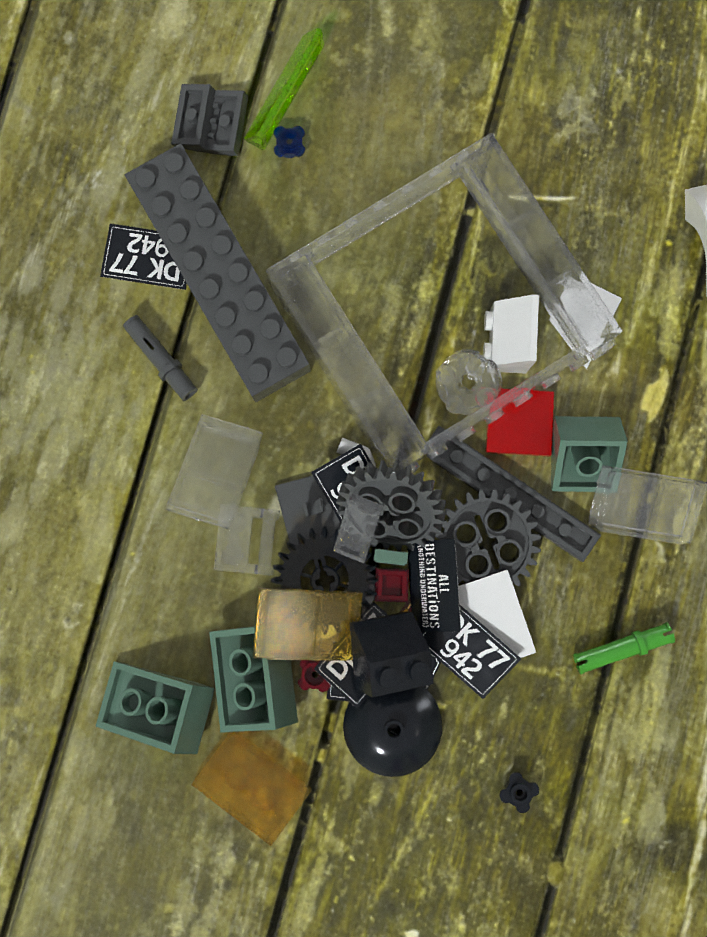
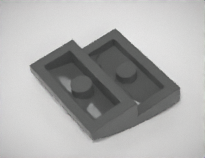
[171,84,249,156]

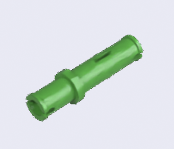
[573,622,675,675]

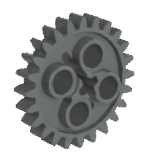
[336,460,446,552]
[435,489,541,587]

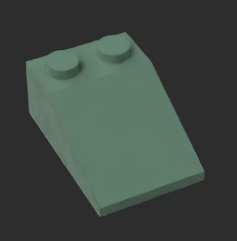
[96,661,215,754]

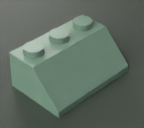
[209,622,298,733]

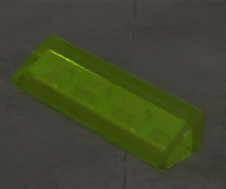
[244,28,324,150]

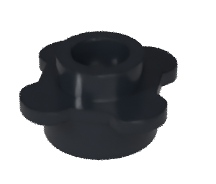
[499,772,539,813]

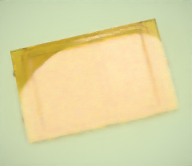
[253,588,363,661]

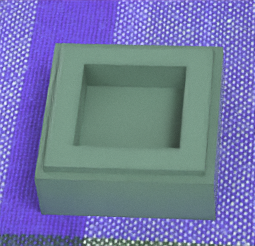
[373,549,408,566]

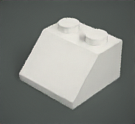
[483,295,539,374]

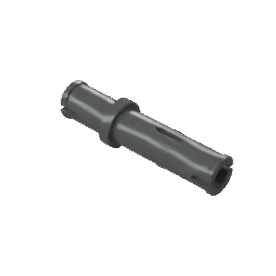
[123,315,198,401]

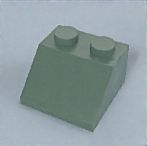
[551,416,628,492]

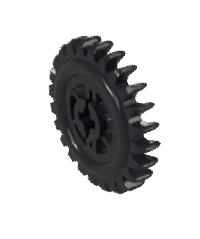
[270,526,379,635]

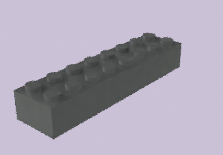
[124,143,311,403]

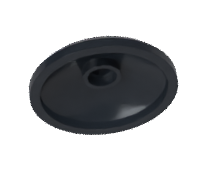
[343,686,442,777]

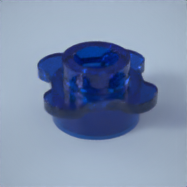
[274,126,305,158]

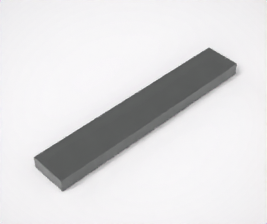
[420,426,601,562]

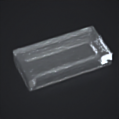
[333,493,384,563]

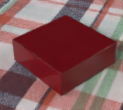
[374,568,409,603]

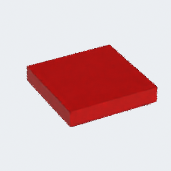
[485,388,554,457]

